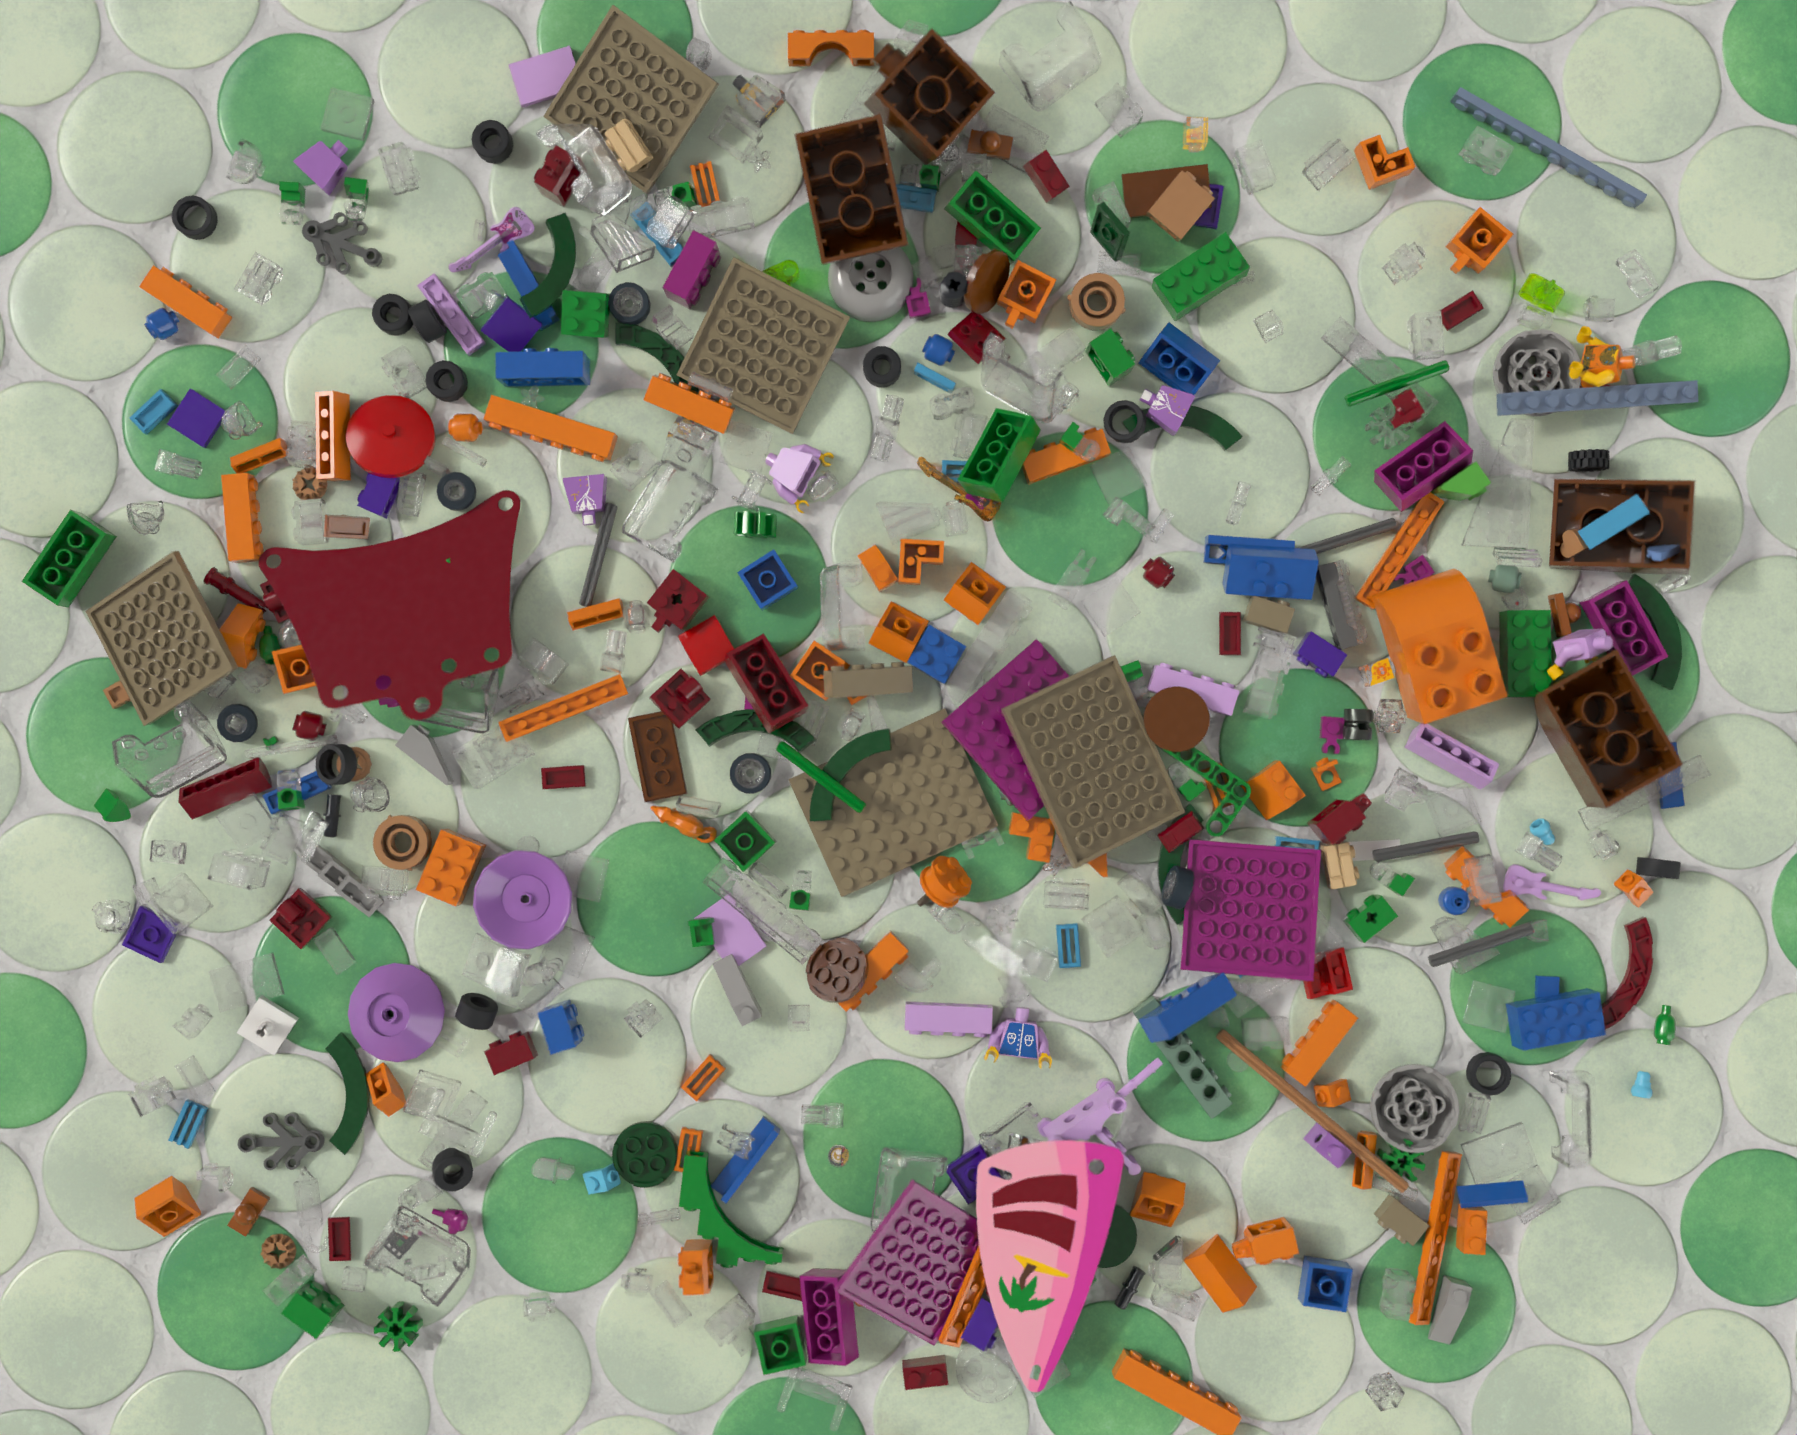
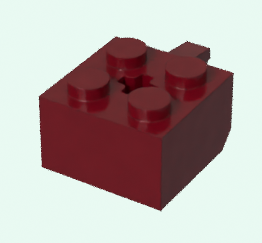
[534,145,585,207]
[647,569,710,633]
[1307,793,1372,845]

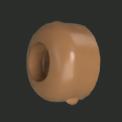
[1067,273,1126,331]
[373,815,432,871]

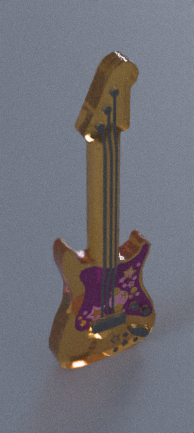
[917,457,1001,522]

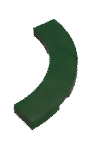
[520,212,576,318]
[615,322,700,393]
[1122,405,1243,451]
[1628,574,1682,690]
[695,709,816,753]
[810,729,892,822]
[1157,803,1204,925]
[325,1032,369,1155]

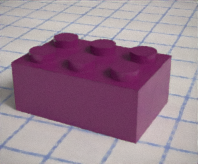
[662,230,721,310]

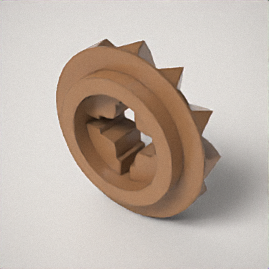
[292,467,327,502]
[336,747,372,781]
[260,1234,296,1269]

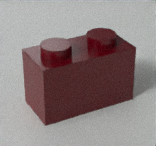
[1023,149,1070,203]
[484,1030,538,1075]
[902,1355,948,1390]

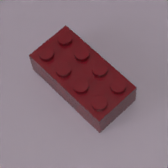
[724,633,809,734]

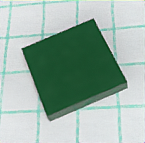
[1090,202,1130,262]

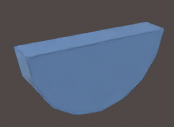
[1647,545,1680,561]

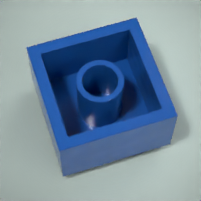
[737,549,798,611]
[907,625,967,685]
[537,999,584,1055]
[1298,1255,1353,1312]

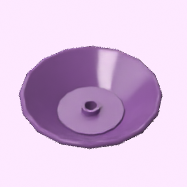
[473,850,572,949]
[348,963,445,1062]

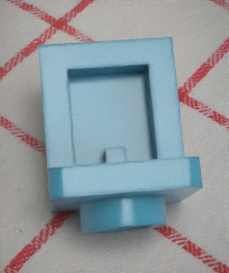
[582,1164,621,1195]

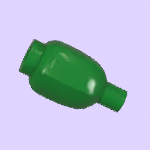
[259,626,281,665]
[1653,1005,1676,1045]

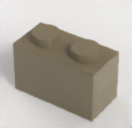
[1242,596,1295,635]
[1374,1194,1429,1246]

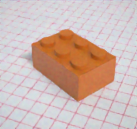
[416,829,486,906]

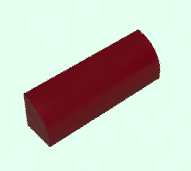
[178,757,272,820]

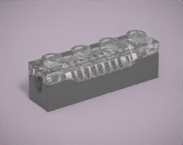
[1316,559,1367,650]

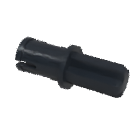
[323,794,341,838]
[1114,1266,1146,1309]

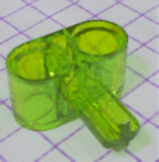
[762,260,800,286]
[1518,273,1566,313]

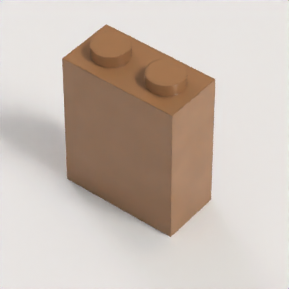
[1146,171,1215,242]

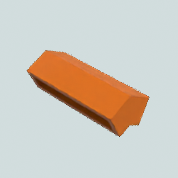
[230,438,289,474]
[567,598,625,630]
[1352,1131,1377,1189]

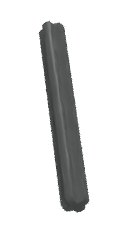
[579,503,618,607]
[1299,518,1397,554]
[1372,831,1479,862]
[1428,923,1534,967]

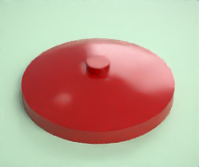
[346,395,435,478]

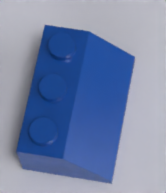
[1138,322,1220,395]

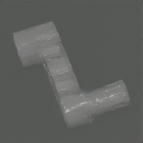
[1102,497,1174,543]

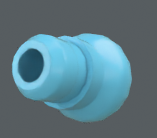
[1530,818,1555,845]
[1631,1071,1653,1099]

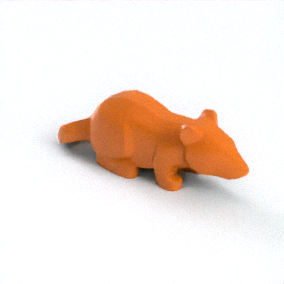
[650,806,717,843]

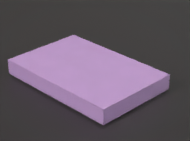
[508,46,576,108]
[694,893,767,966]

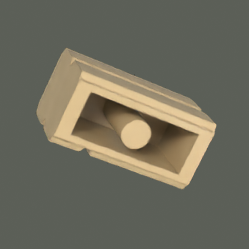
[604,119,653,173]
[1320,841,1359,889]

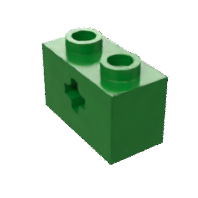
[1343,894,1398,943]

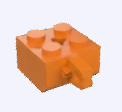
[1445,207,1513,274]
[997,260,1056,329]
[790,640,851,701]
[1232,1217,1299,1265]
[678,1239,714,1295]

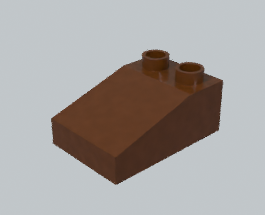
[1549,479,1695,575]

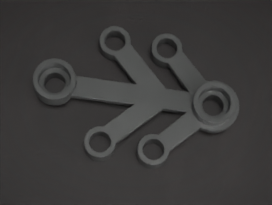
[302,212,382,275]
[237,1112,325,1170]

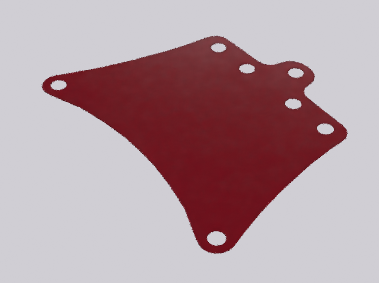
[259,490,521,720]

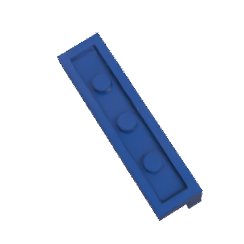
[498,240,560,331]
[1203,535,1295,564]
[711,1116,780,1203]

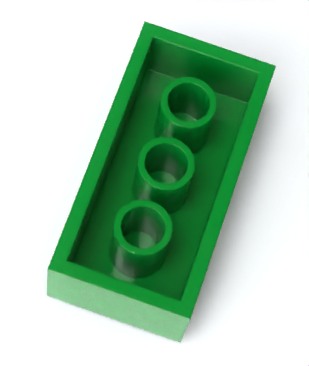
[944,170,1041,265]
[1151,232,1250,322]
[957,408,1041,502]
[21,509,117,608]
[1499,610,1552,698]

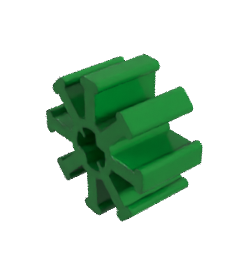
[733,511,777,538]
[1377,1138,1426,1182]
[374,1301,423,1352]

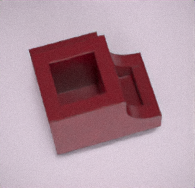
[1390,387,1425,429]

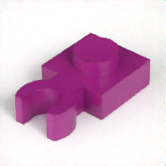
[906,278,931,319]
[1393,555,1435,585]
[1320,716,1344,754]

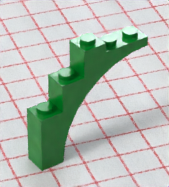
[679,1150,784,1268]

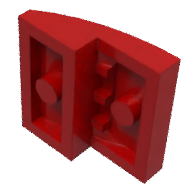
[678,615,734,676]
[1303,947,1353,999]

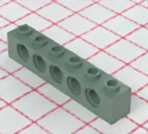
[1132,996,1232,1119]

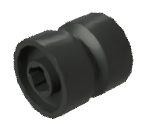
[1343,709,1373,740]

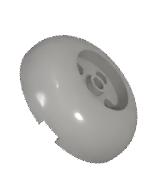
[828,248,913,322]
[1493,329,1581,416]
[1370,1064,1459,1153]

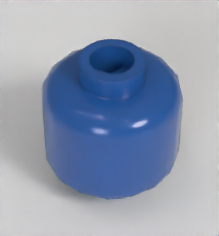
[144,308,180,340]
[922,334,955,366]
[1438,886,1471,915]

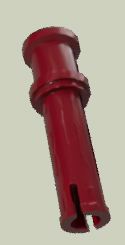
[203,567,267,614]

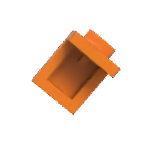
[1614,870,1654,908]
[1314,1079,1351,1108]

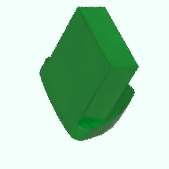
[94,788,131,822]
[687,917,715,947]

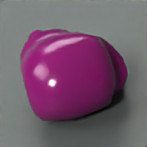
[432,1208,468,1234]

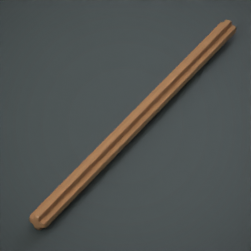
[1216,1029,1409,1193]

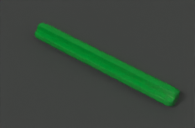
[1345,360,1450,407]
[776,741,866,813]

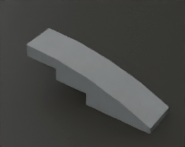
[301,842,384,917]

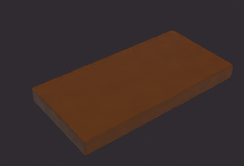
[1121,164,1212,219]
[628,711,688,802]

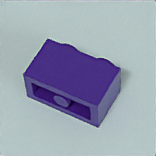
[357,473,404,519]
[1293,631,1347,678]
[961,1298,999,1352]

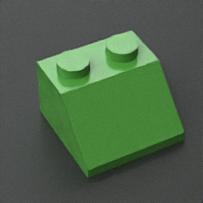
[1431,462,1491,501]

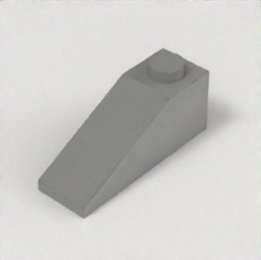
[395,724,454,785]
[713,954,762,1026]
[1428,1275,1472,1345]

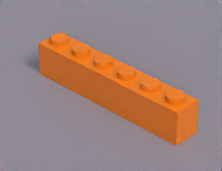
[484,395,618,462]
[1112,1348,1241,1435]

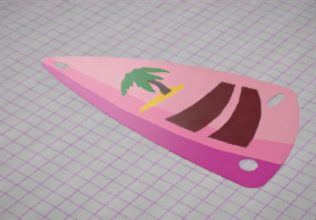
[977,1140,1124,1392]

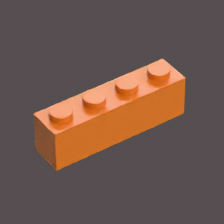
[139,265,233,339]
[643,373,735,434]
[315,391,351,482]
[1022,427,1111,485]
[221,473,264,563]
[838,931,909,1012]
[1280,1000,1358,1087]

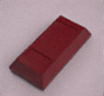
[1436,290,1484,331]
[1219,612,1241,655]
[541,765,586,790]
[1157,811,1205,853]
[328,1217,351,1261]
[762,1271,802,1301]

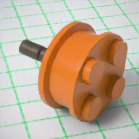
[917,856,972,908]

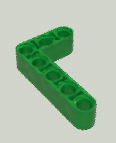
[1159,747,1251,836]

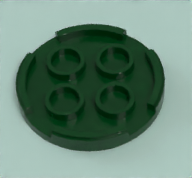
[612,1121,678,1188]
[1097,1203,1137,1268]

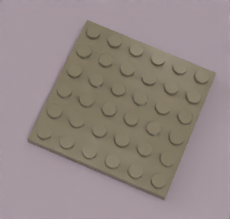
[543,5,719,194]
[677,257,850,434]
[85,551,238,726]

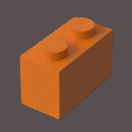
[1456,1204,1487,1255]

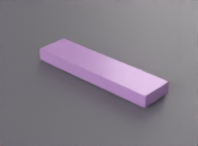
[417,273,486,356]

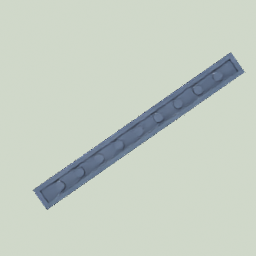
[1450,87,1647,208]
[1496,380,1698,416]

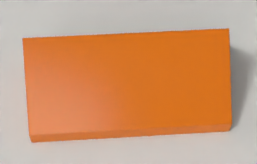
[1183,1234,1257,1313]

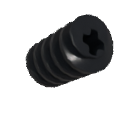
[940,271,968,308]

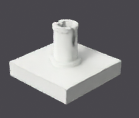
[237,995,299,1055]

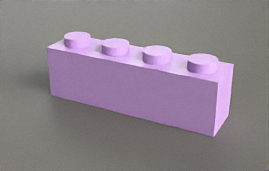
[1146,663,1239,716]
[1405,723,1499,790]
[905,1001,993,1037]

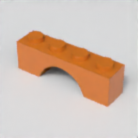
[788,30,874,66]
[1444,846,1529,927]

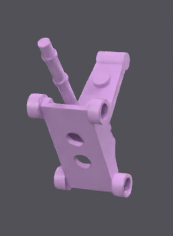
[1037,1057,1163,1175]

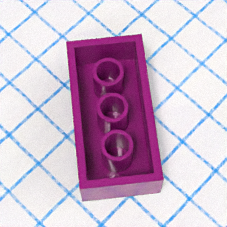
[1374,421,1473,512]
[1579,580,1668,676]
[800,1268,859,1366]

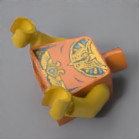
[1569,326,1635,388]

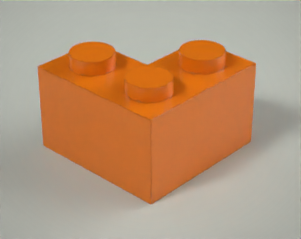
[1354,135,1416,190]
[898,539,944,585]
[219,603,266,669]
[1008,812,1055,863]

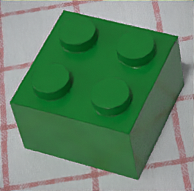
[561,290,610,338]
[1085,328,1135,387]
[714,810,777,872]
[281,1280,345,1340]
[754,1315,807,1375]

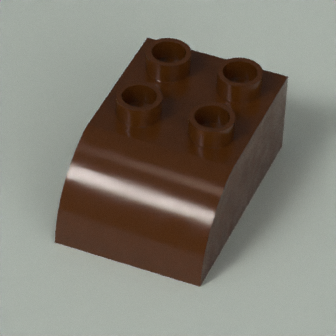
[795,114,908,265]
[1535,649,1683,808]

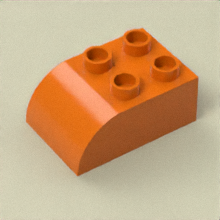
[1372,568,1507,724]

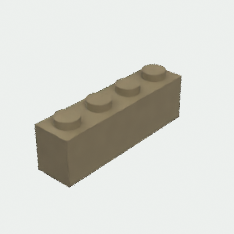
[823,662,913,698]

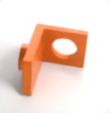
[1311,757,1341,791]

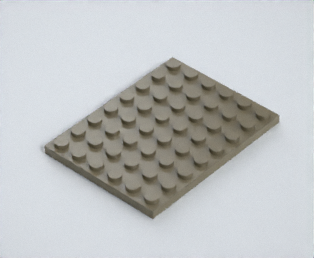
[1001,655,1185,868]
[788,708,998,897]

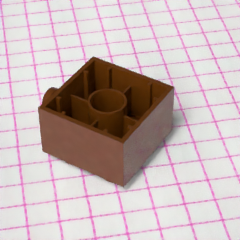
[864,28,995,165]

